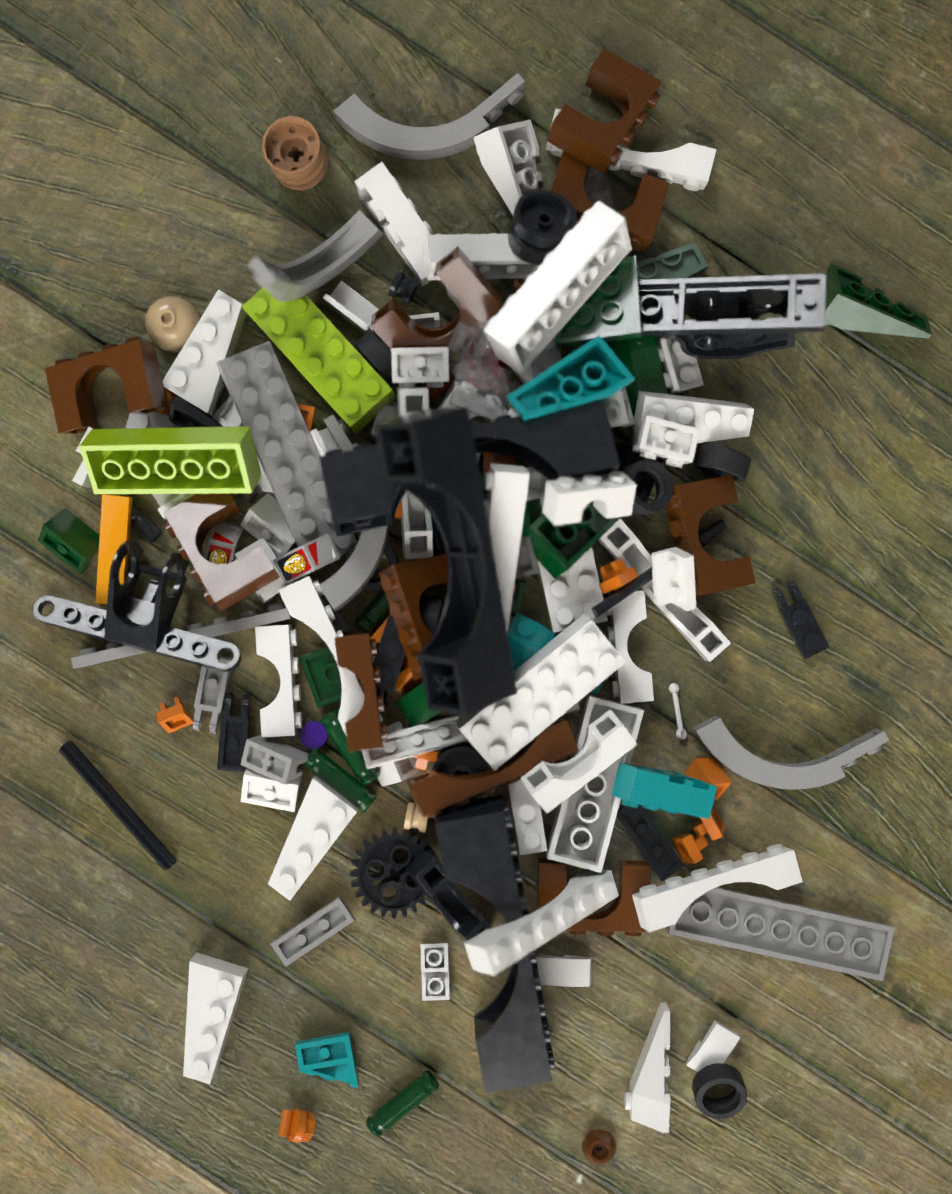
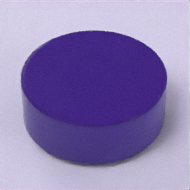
[299,721,328,749]

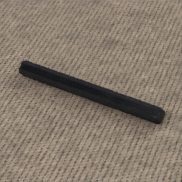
[59,741,176,871]

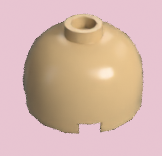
[145,296,201,353]

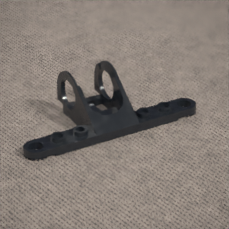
[33,541,242,672]

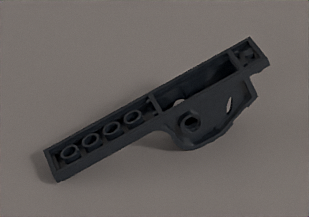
[639,273,826,359]

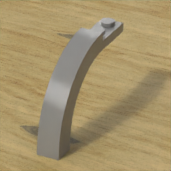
[334,73,525,160]
[248,210,385,302]
[319,415,389,611]
[692,715,889,790]

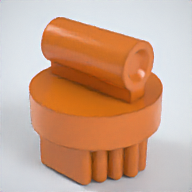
[278,1108,316,1143]

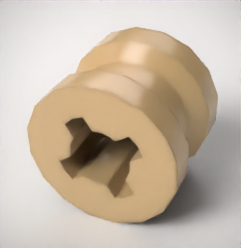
[404,802,428,833]

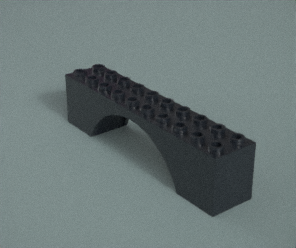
[319,399,620,537]
[374,406,517,717]
[435,795,556,1093]

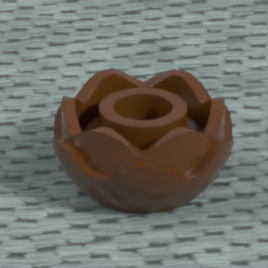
[582,1129,616,1165]

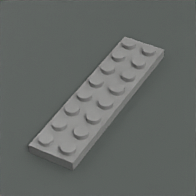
[216,341,357,556]
[667,887,895,981]

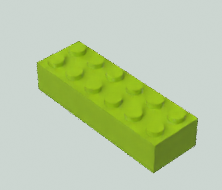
[242,288,397,434]
[79,426,262,494]

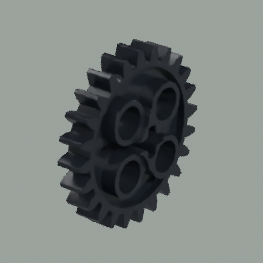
[349,827,434,919]

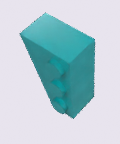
[611,762,717,819]

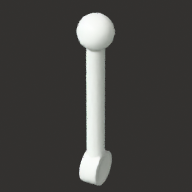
[669,683,687,740]

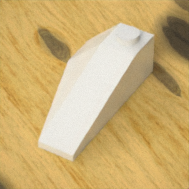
[473,119,542,215]
[624,1002,670,1133]

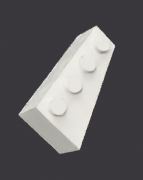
[355,162,434,286]
[162,290,247,416]
[630,391,754,448]
[268,775,359,900]
[183,952,248,1084]

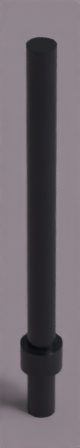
[592,519,726,617]

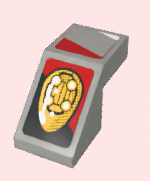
[201,522,244,582]
[273,534,340,585]

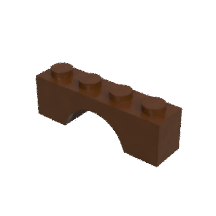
[334,633,388,752]

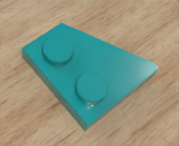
[295,1031,359,1088]

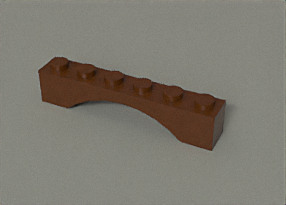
[406,717,578,818]

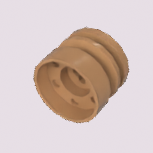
[262,116,329,191]

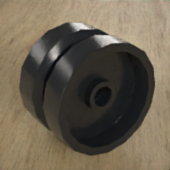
[508,190,577,265]
[432,742,491,800]

